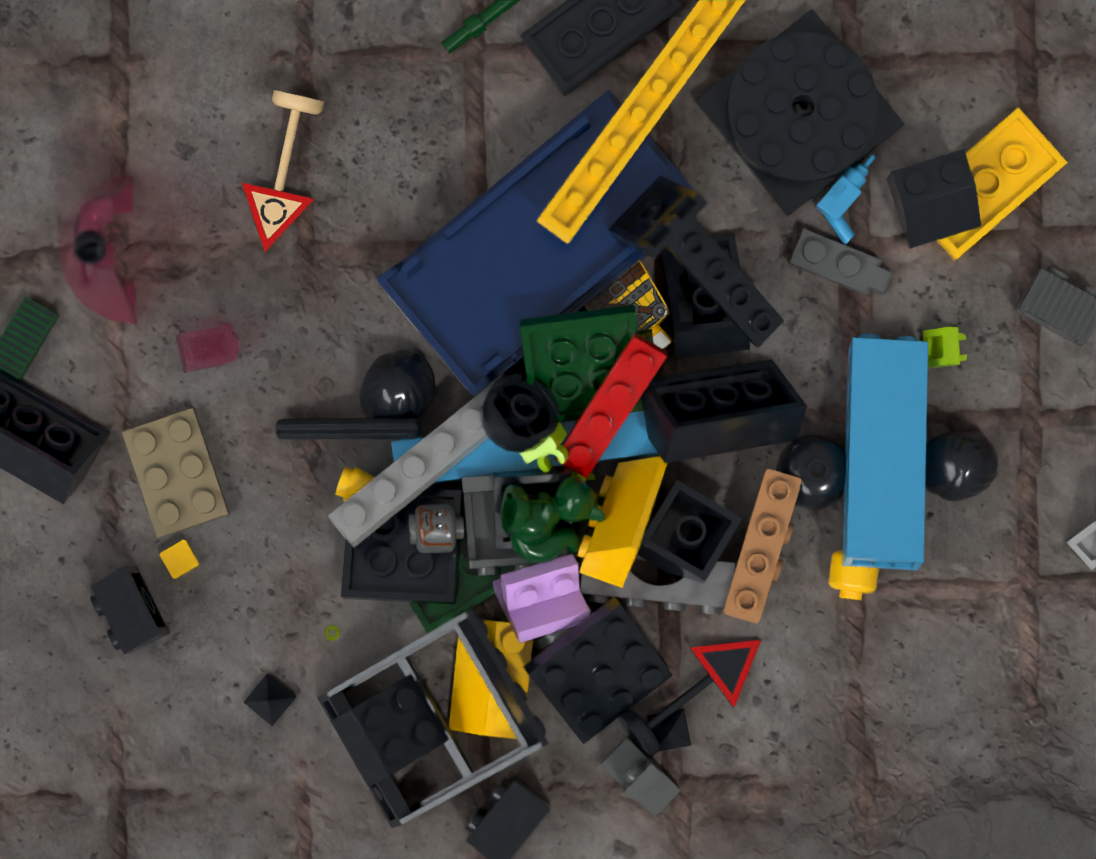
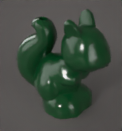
[501,477,605,563]

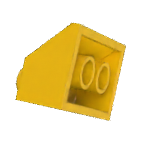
[577,456,667,588]
[449,620,533,739]

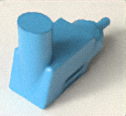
[815,154,876,245]

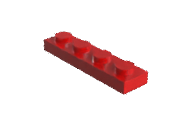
[554,332,667,479]

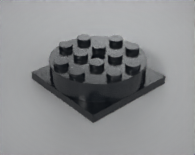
[695,9,905,217]

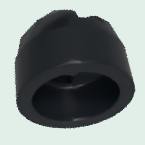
[74,229,106,264]

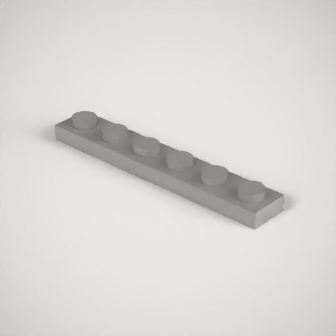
[328,374,505,547]

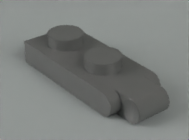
[788,229,893,296]

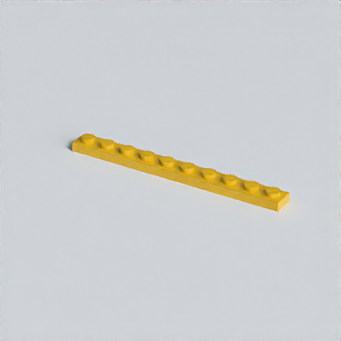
[537,0,746,244]

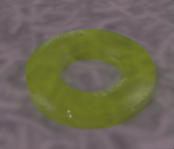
[325,626,340,641]

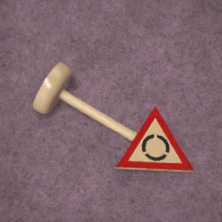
[242,90,324,252]

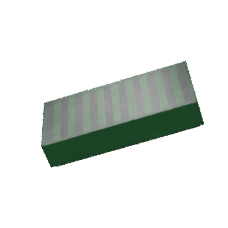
[0,296,59,380]

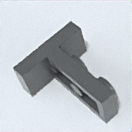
[600,737,681,817]

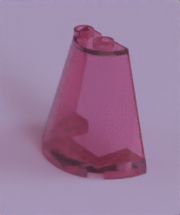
[59,176,137,324]

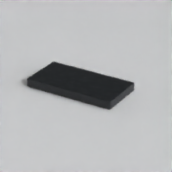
[520,0,683,96]

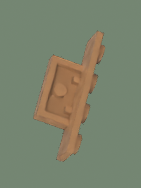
[723,469,802,624]

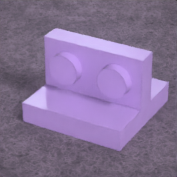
[493,554,591,643]

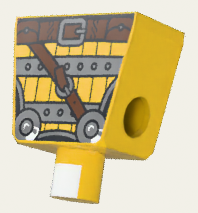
[584,261,672,349]

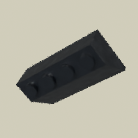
[641,359,807,463]
[0,369,110,504]

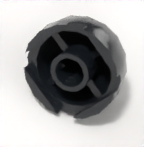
[481,374,559,453]
[775,435,846,510]

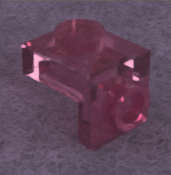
[176,323,239,373]

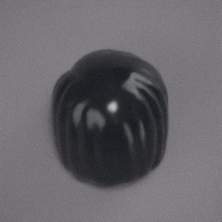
[359,350,435,418]
[925,430,998,502]

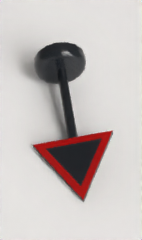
[618,640,761,758]

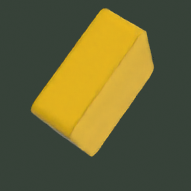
[160,540,200,579]

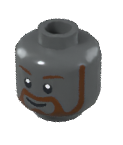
[409,503,464,553]

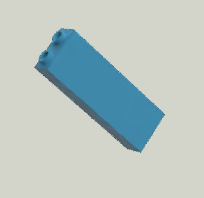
[842,334,928,571]

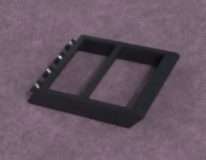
[317,609,549,828]

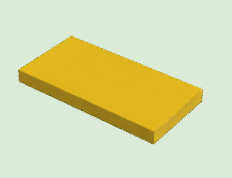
[937,107,1068,261]

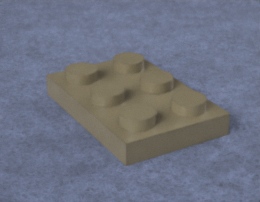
[122,408,230,539]

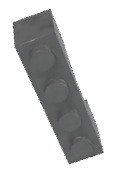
[580,558,735,615]

